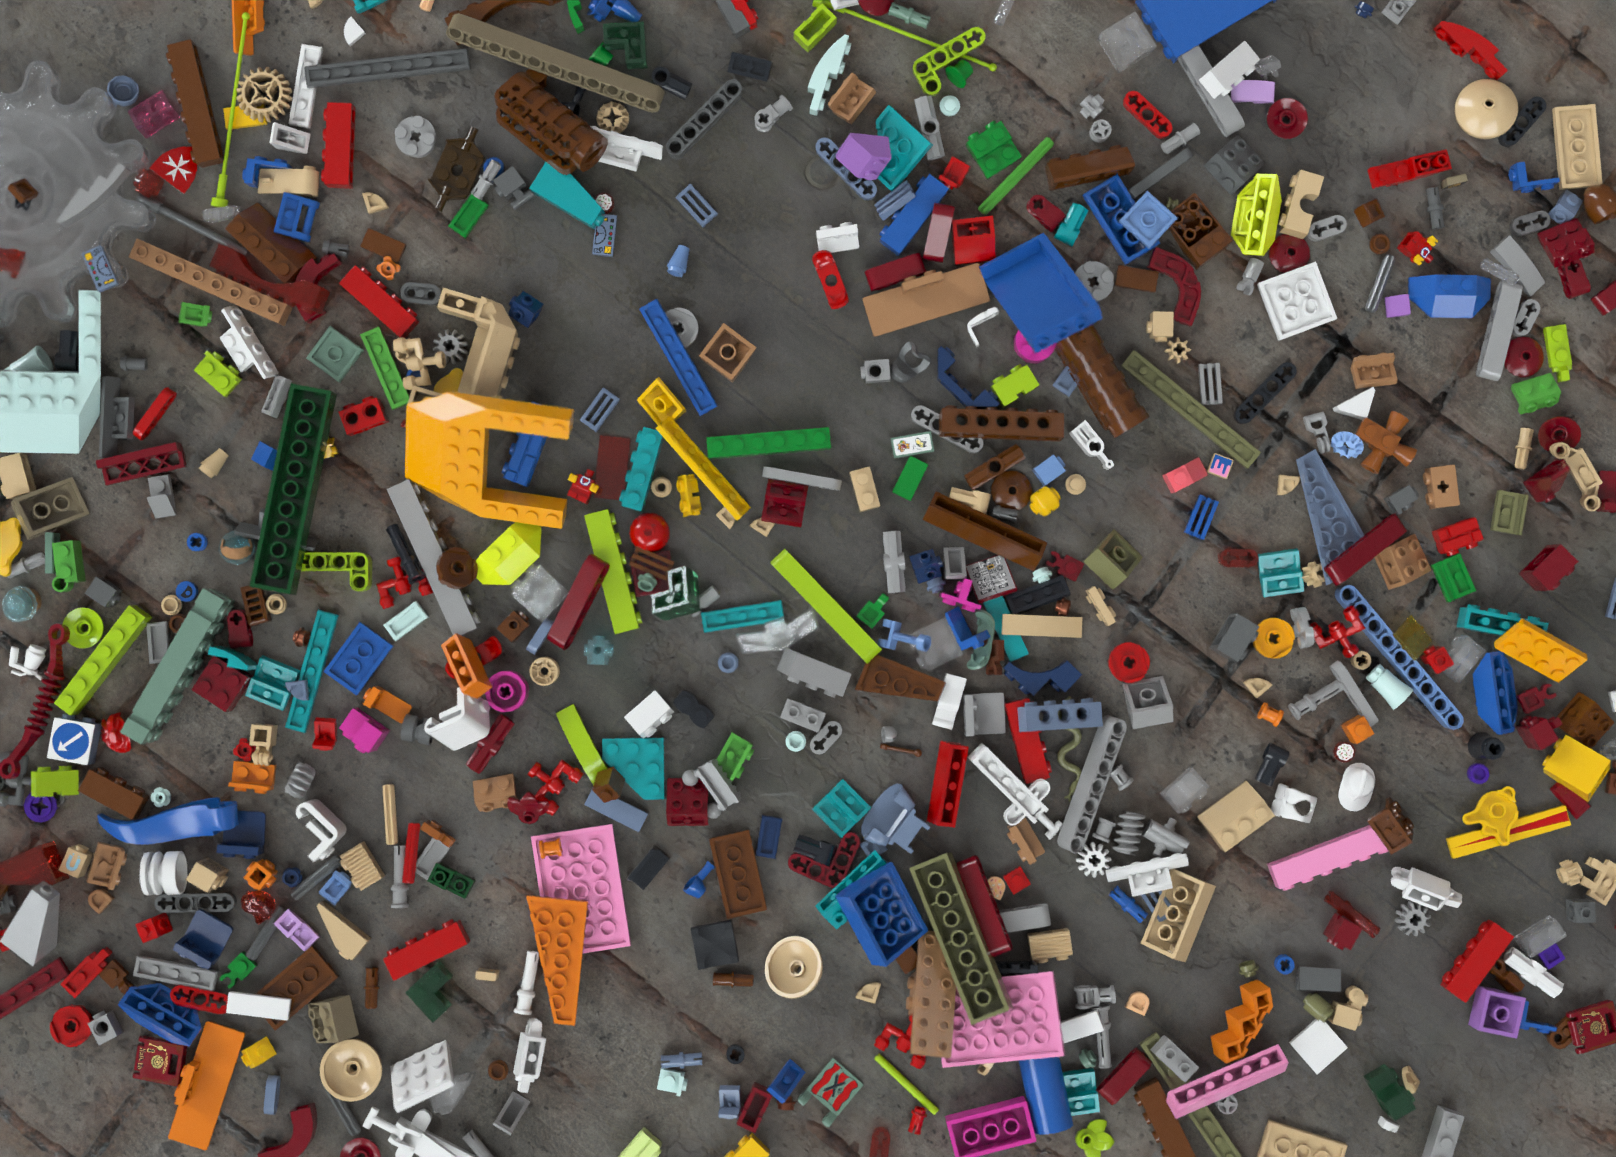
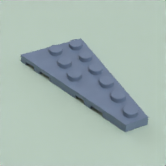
[1296,449,1364,585]

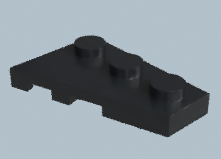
[995,961,1038,975]

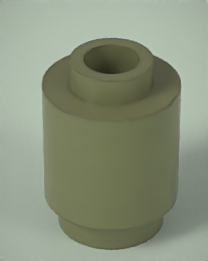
[1303,993,1334,1023]

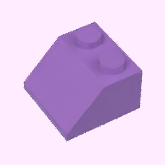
[836,133,891,180]
[1468,985,1526,1038]

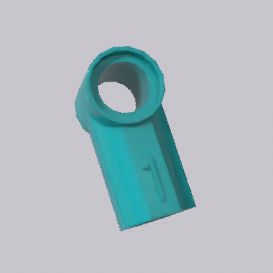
[1054,203,1089,247]

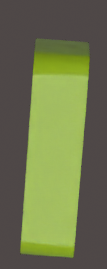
[912,27,985,96]
[301,552,372,592]

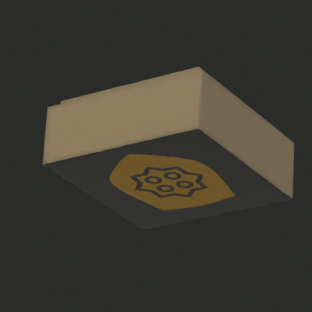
[1440,174,1468,190]

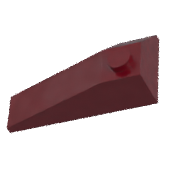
[1523,459,1570,503]

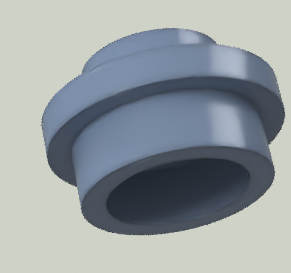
[926,577,946,594]
[718,653,738,673]

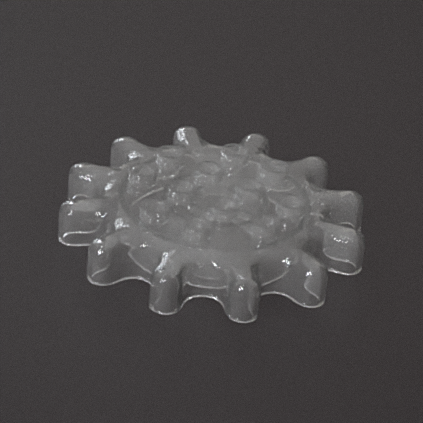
[0,60,156,328]

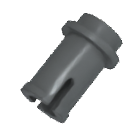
[322,239,349,258]
[120,355,148,371]
[991,505,1018,522]

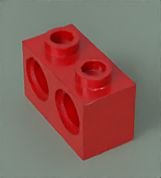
[338,396,389,436]

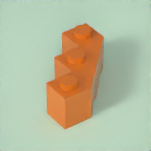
[1211,979,1273,1064]

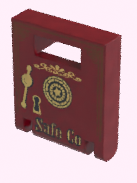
[1566,1000,1616,1054]
[133,1036,188,1086]

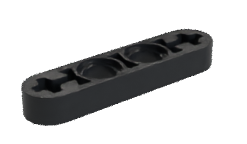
[1233,362,1297,424]

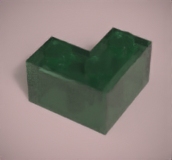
[603,21,648,70]
[651,566,700,621]
[405,961,453,1023]
[1363,1064,1416,1121]

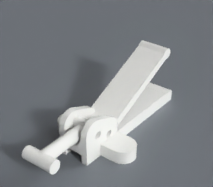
[968,743,1063,840]
[363,1107,477,1157]

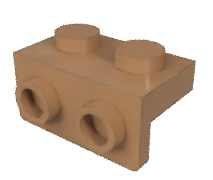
[828,73,876,125]
[1350,353,1398,389]
[473,773,519,812]
[1007,817,1045,865]
[86,842,127,890]

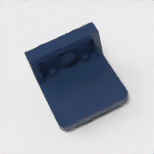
[217,810,266,859]
[172,909,234,970]

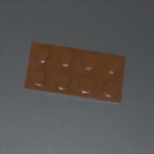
[709,829,767,919]
[256,945,339,1031]

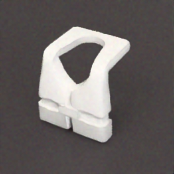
[968,307,999,348]
[1271,783,1317,823]

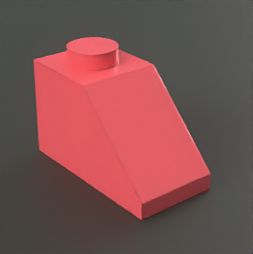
[1162,457,1208,494]

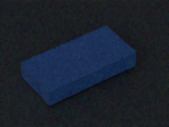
[756,815,782,859]

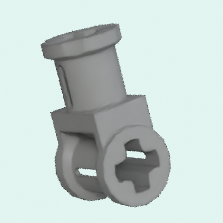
[754,95,793,132]
[1074,985,1116,1009]

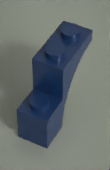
[1002,660,1082,696]

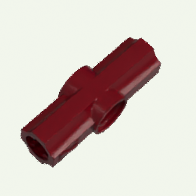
[465,714,515,774]

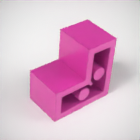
[339,707,391,754]

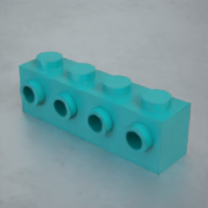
[619,427,664,512]
[1456,604,1548,636]
[815,850,888,930]

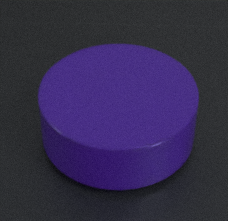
[1467,763,1489,784]

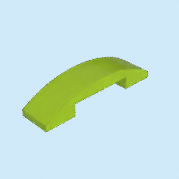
[556,704,608,785]

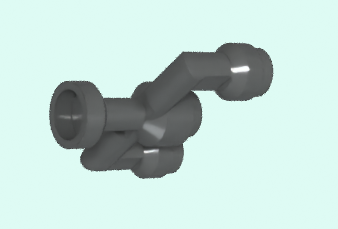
[0,751,31,807]

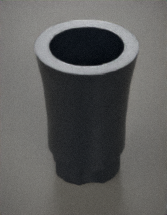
[1468,732,1505,761]

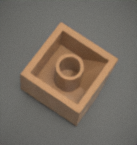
[699,323,756,383]

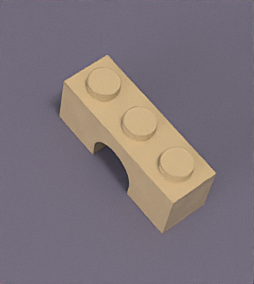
[1278,170,1324,239]

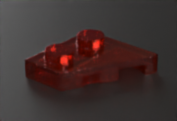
[0,248,26,279]

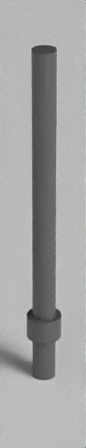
[137,194,249,257]

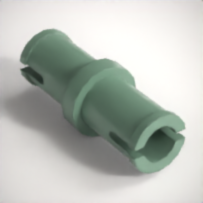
[888,2,931,29]

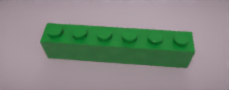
[706,427,831,460]

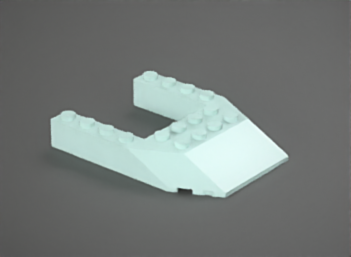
[0,289,101,454]

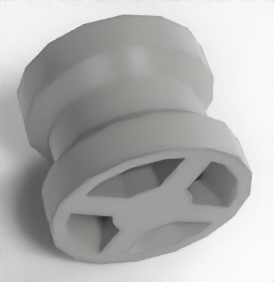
[1089,119,1112,143]
[1215,1094,1238,1114]

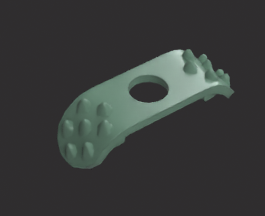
[967,610,995,670]

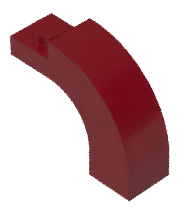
[294,254,343,324]
[257,1103,317,1157]

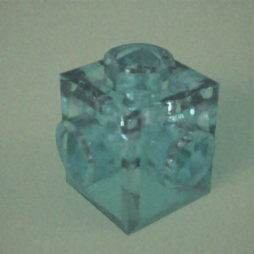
[584,636,614,665]

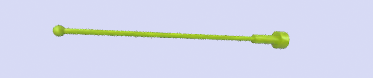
[812,0,997,72]
[211,12,250,209]

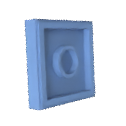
[1119,191,1178,249]

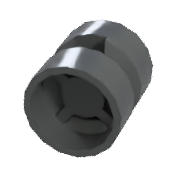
[401,714,433,745]

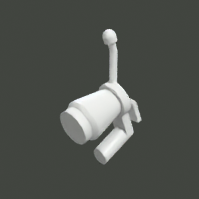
[9,644,56,689]

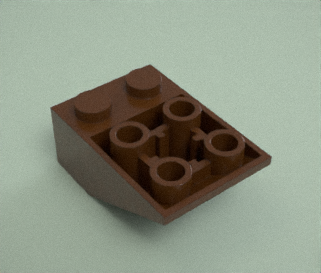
[1169,193,1233,270]

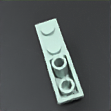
[808,35,851,116]

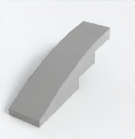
[56,163,131,228]

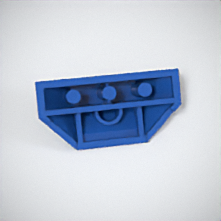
[1408,275,1491,318]
[1473,650,1518,735]
[118,983,202,1046]

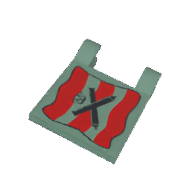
[797,1058,864,1127]

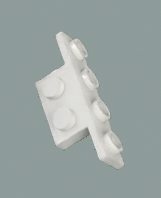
[590,126,663,171]
[220,305,279,379]
[1106,853,1189,897]

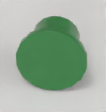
[588,41,614,66]
[945,59,973,88]

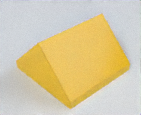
[637,377,687,425]

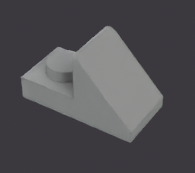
[147,475,177,518]

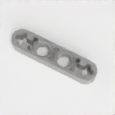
[911,406,983,453]
[762,467,842,491]
[1329,660,1379,727]

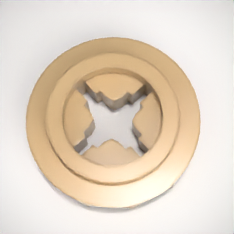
[596,101,629,133]

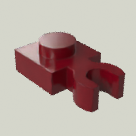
[1045,551,1085,582]
[1516,683,1557,714]

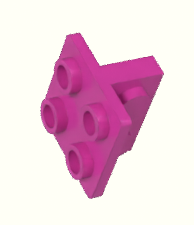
[939,578,982,612]

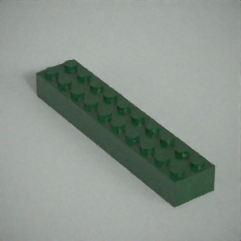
[249,383,337,595]

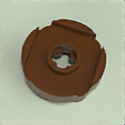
[436,547,478,589]

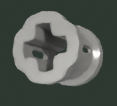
[1110,764,1134,791]
[1092,817,1116,843]

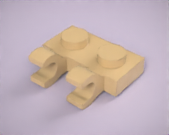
[1085,586,1116,626]
[1578,857,1616,906]

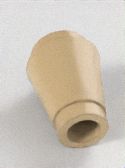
[199,448,229,479]

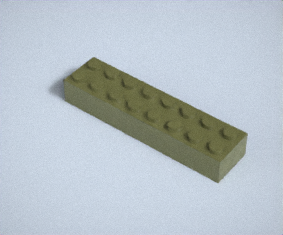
[909,852,1014,1025]

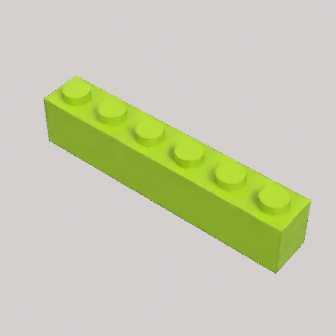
[584,509,643,634]
[54,605,153,716]

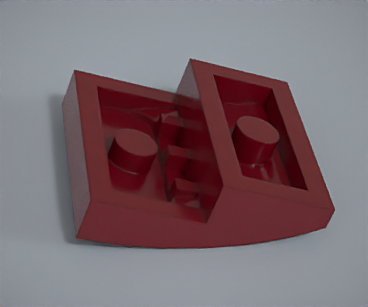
[761,479,808,528]

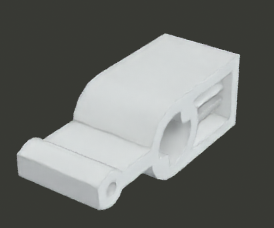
[1069,420,1114,470]
[932,673,967,730]

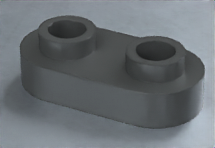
[400,282,442,306]

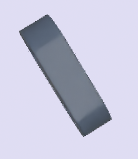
[526,618,554,655]
[264,1075,281,1115]

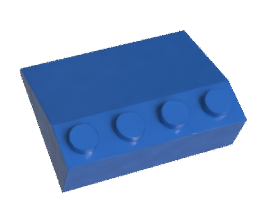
[835,862,928,967]

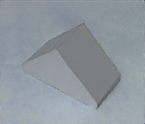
[943,547,967,579]
[493,1091,530,1135]

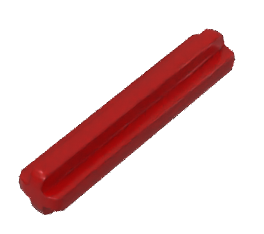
[402,823,420,884]

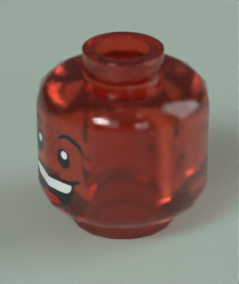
[133,166,164,198]

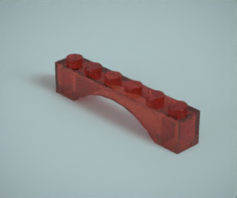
[209,244,330,315]

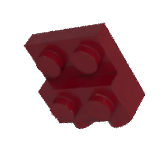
[1537,218,1594,268]

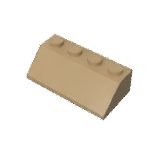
[1141,869,1216,962]

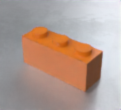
[441,633,492,699]

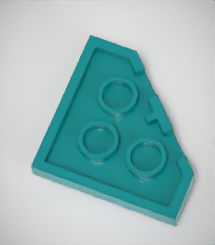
[876,105,933,191]
[602,738,665,800]

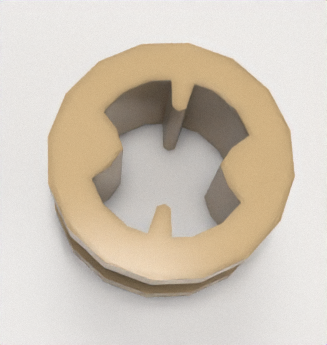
[1350,651,1371,670]

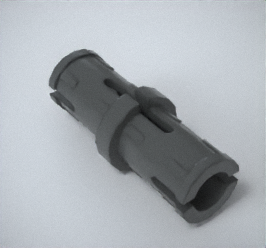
[1425,187,1445,230]

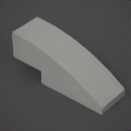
[1490,235,1545,297]

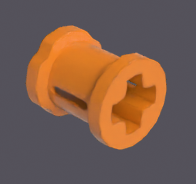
[1257,702,1284,727]
[539,838,562,859]

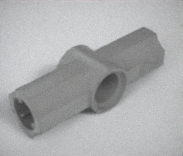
[914,95,945,160]
[883,531,906,593]

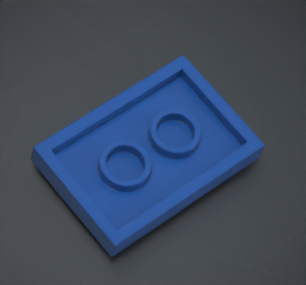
[324,622,394,696]

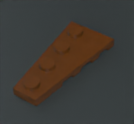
[855,655,946,702]

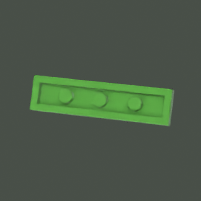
[360,327,410,410]

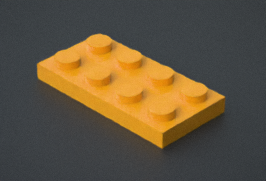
[1494,618,1588,683]

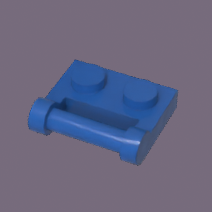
[273,192,320,243]

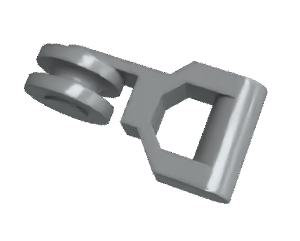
[1303,412,1331,453]

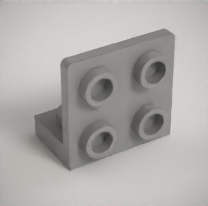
[963,692,1006,736]

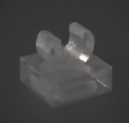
[1254,55,1281,81]

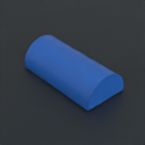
[1082,174,1160,265]
[1018,1057,1073,1134]

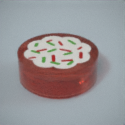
[594,192,615,214]
[1333,741,1355,762]

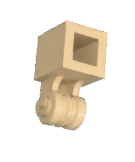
[249,723,278,766]
[1328,986,1368,1031]

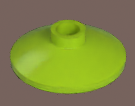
[63,608,104,648]

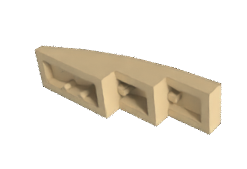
[1001,614,1082,638]

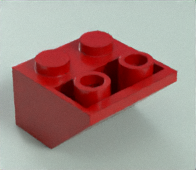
[951,216,996,265]

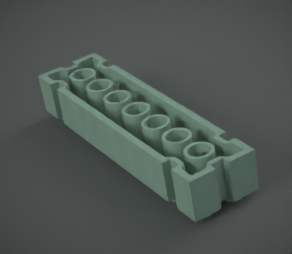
[120,588,235,745]

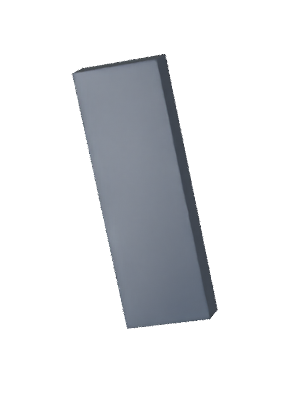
[584,788,648,832]

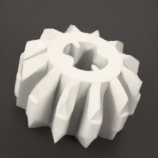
[1076,842,1111,877]

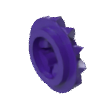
[24,793,58,822]

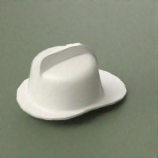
[1338,763,1375,811]

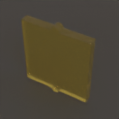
[1392,615,1433,661]

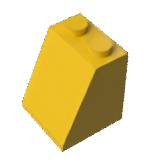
[1542,735,1611,802]

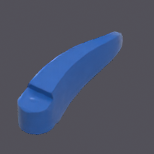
[97,797,239,845]

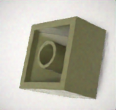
[1084,529,1143,590]

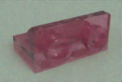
[127,90,180,138]

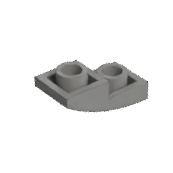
[1381,0,1416,24]

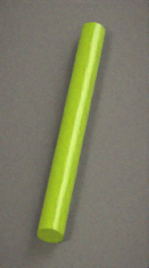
[874,1053,939,1115]

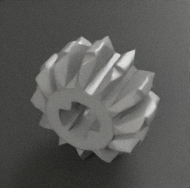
[433,329,468,364]
[285,762,316,799]
[1395,901,1431,936]

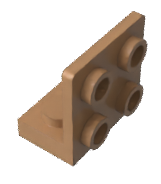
[1374,534,1431,590]

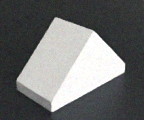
[270,122,310,154]
[1332,387,1375,420]

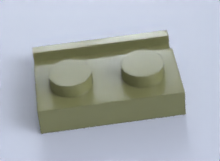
[1490,490,1529,536]

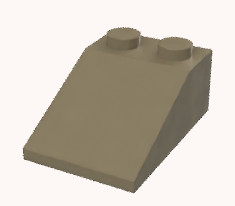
[11,477,90,540]

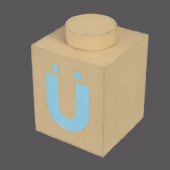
[59,844,94,878]

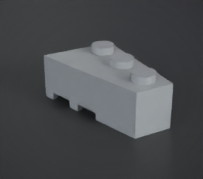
[777,647,851,698]

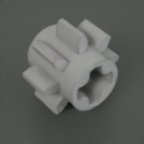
[1080,94,1105,119]

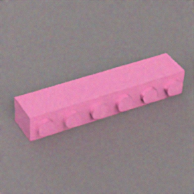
[1267,825,1388,891]
[1166,1044,1288,1119]

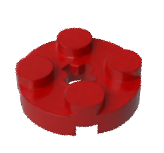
[1108,642,1150,683]
[50,1005,93,1047]

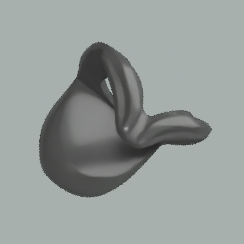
[890,341,931,383]

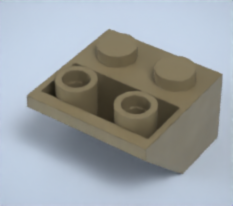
[308,995,359,1043]

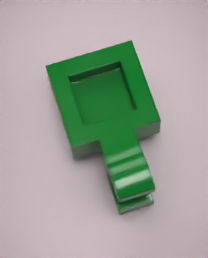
[856,593,889,629]

